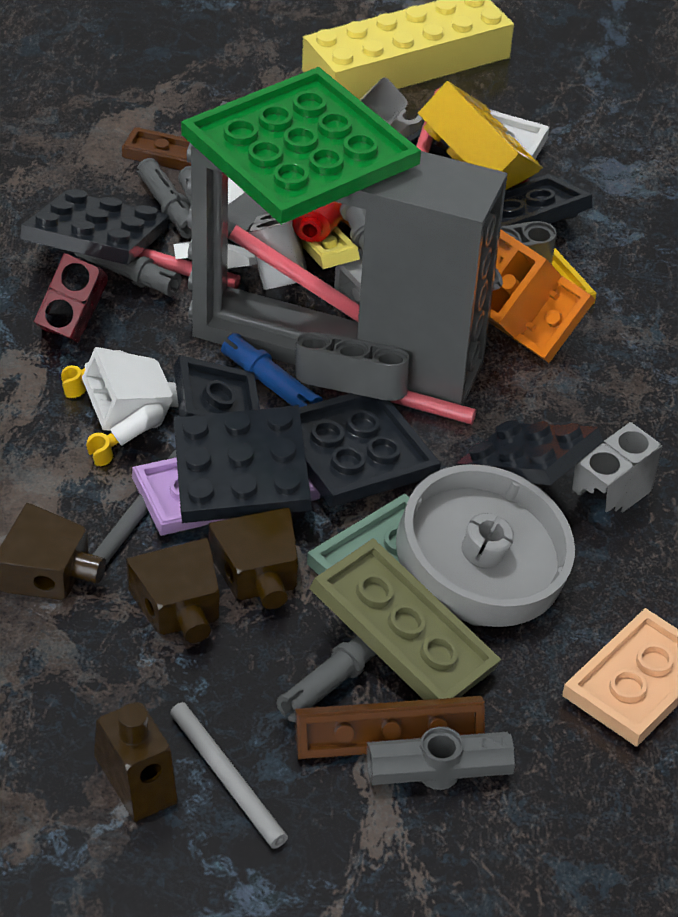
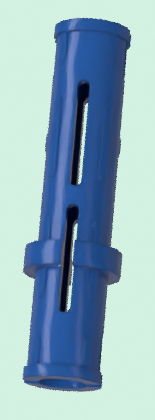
[221,333,323,407]

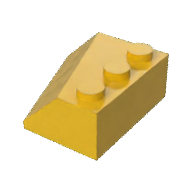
[418,81,542,190]

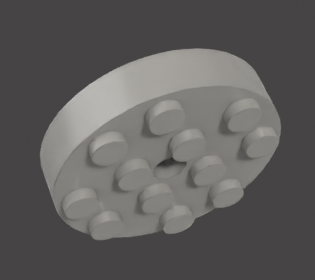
[396,465,575,627]

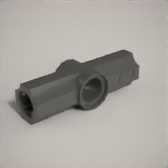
[366,727,515,790]

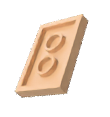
[562,608,678,747]

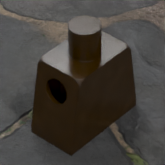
[0,503,106,600]
[209,507,298,609]
[126,538,219,643]
[94,702,178,822]

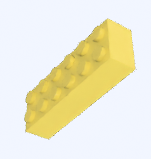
[302,0,514,99]

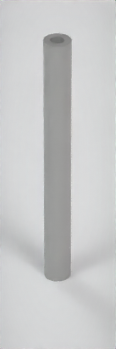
[170,702,288,849]

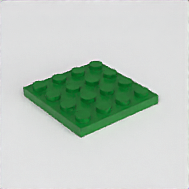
[181,67,421,225]

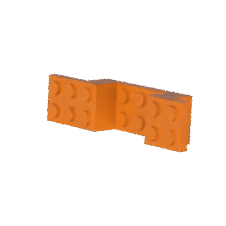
[341,219,595,363]

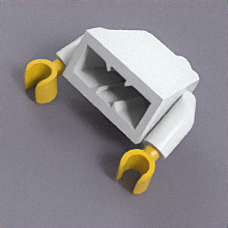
[61,347,178,466]

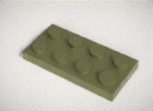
[309,538,501,700]

